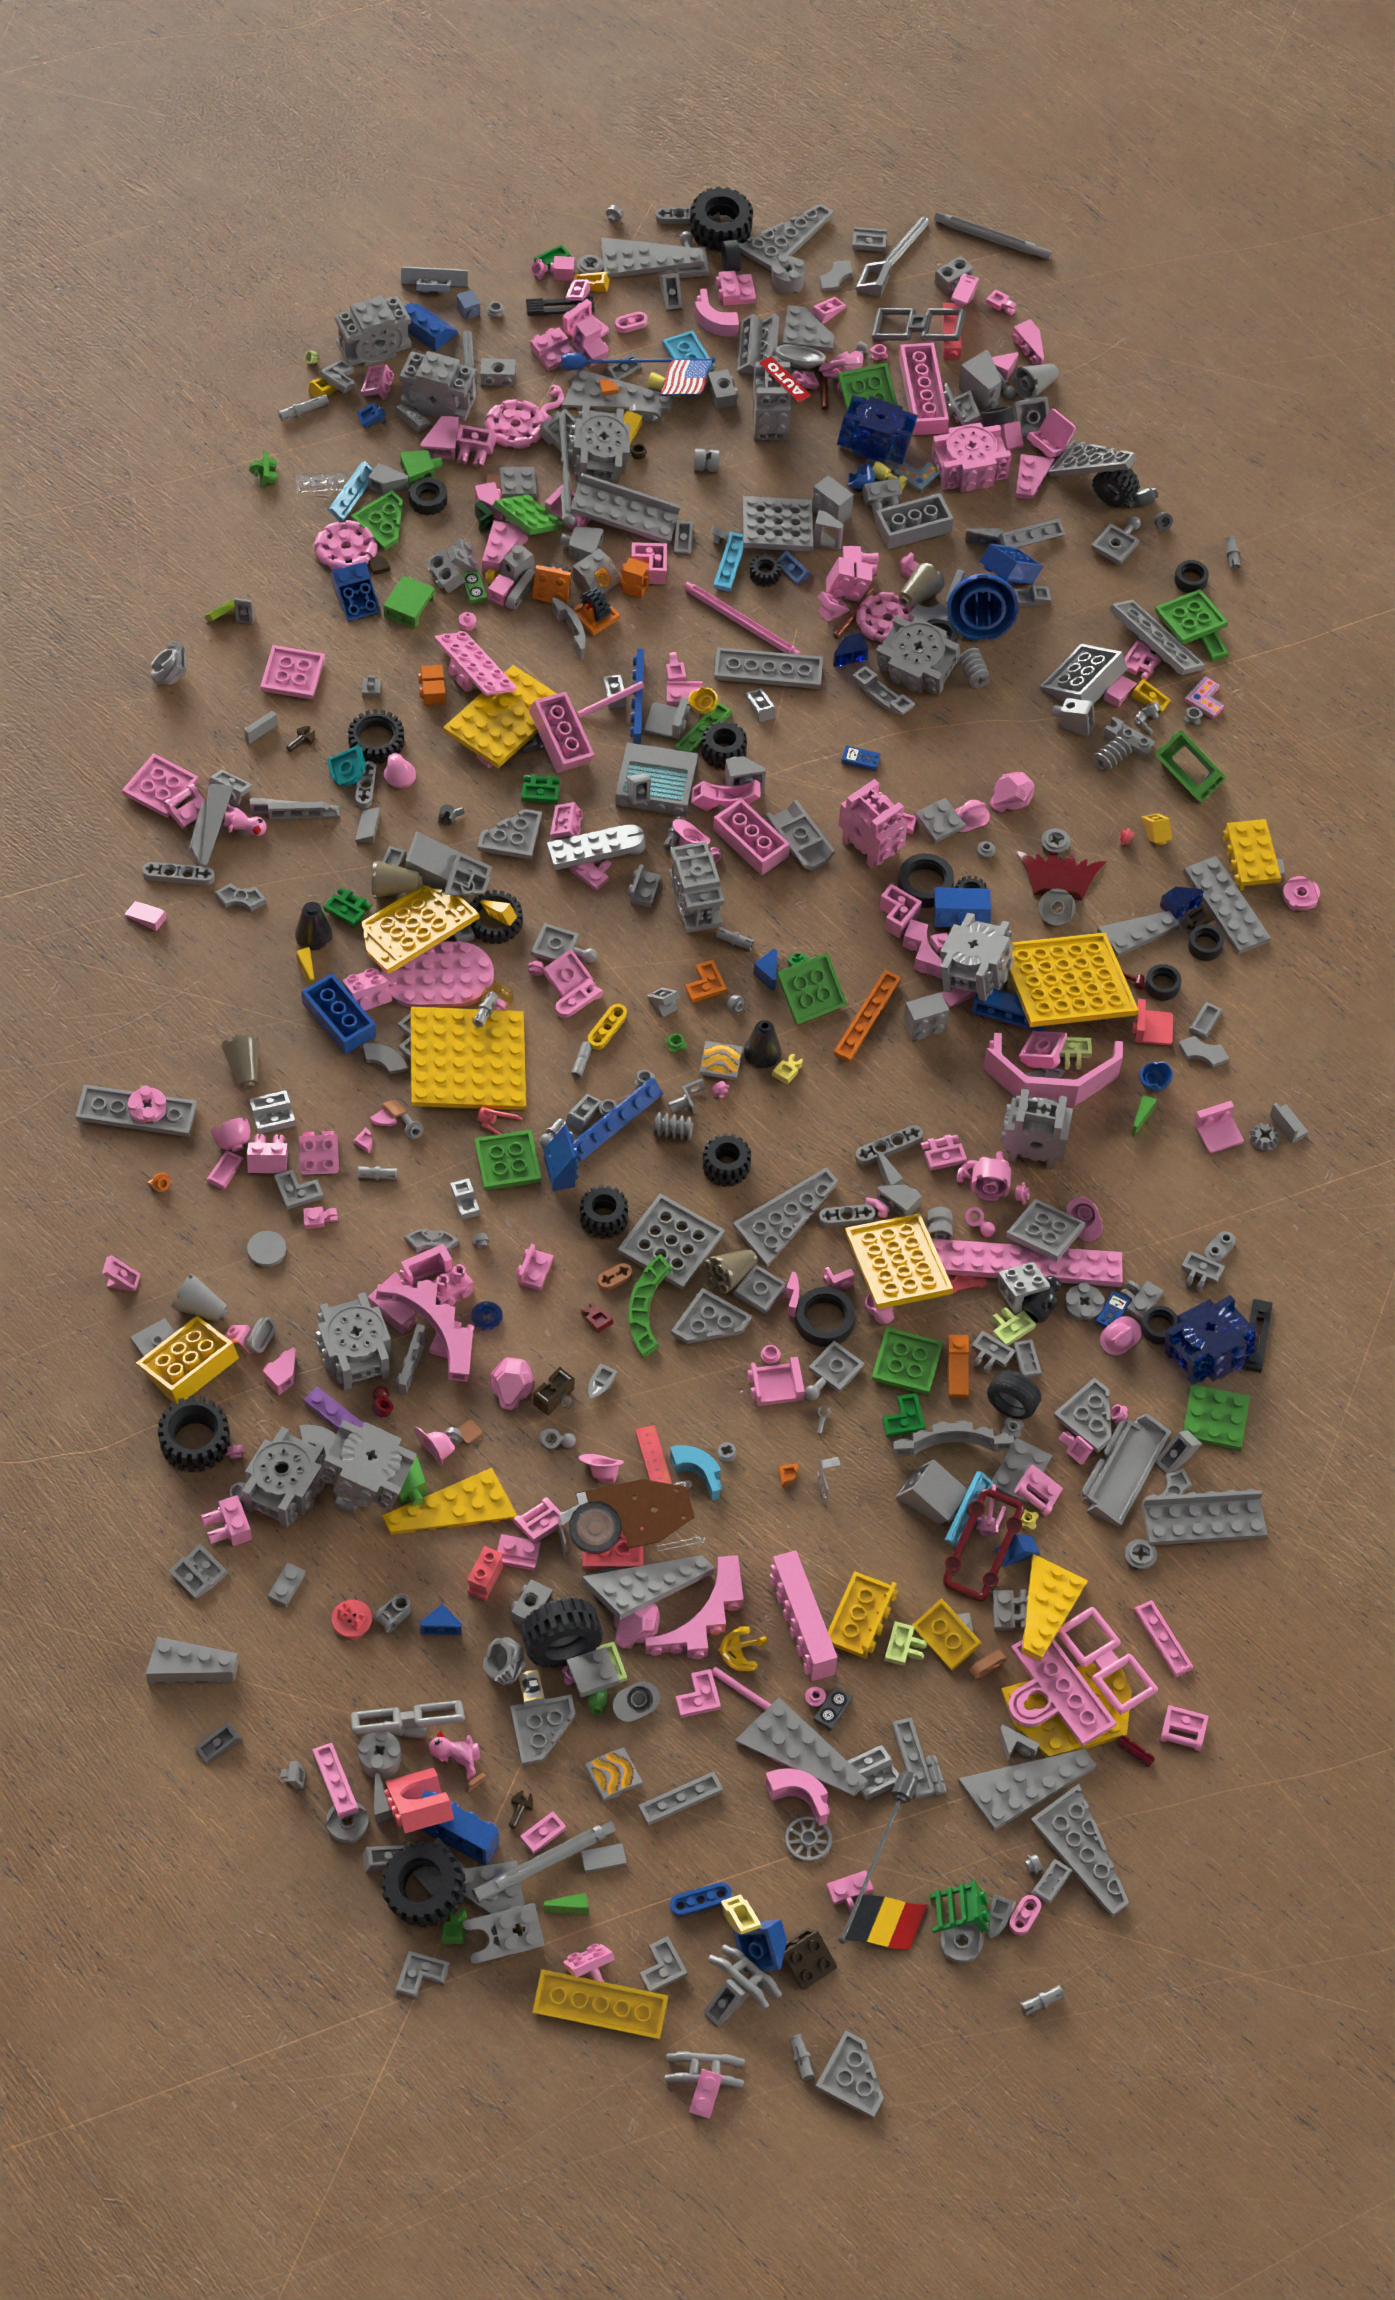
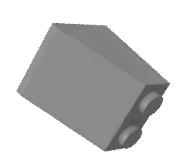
[959,350,1002,411]
[406,832,458,891]
[896,1460,968,1525]

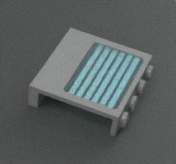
[615,743,698,816]

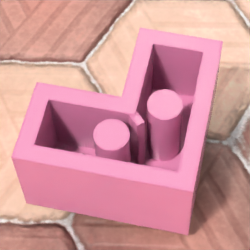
[571,316,609,367]
[631,543,667,584]
[879,884,922,939]

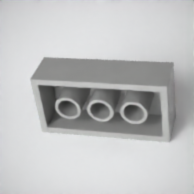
[875,493,954,550]

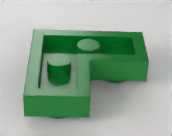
[882,1393,926,1438]

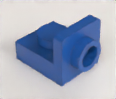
[357,402,386,428]

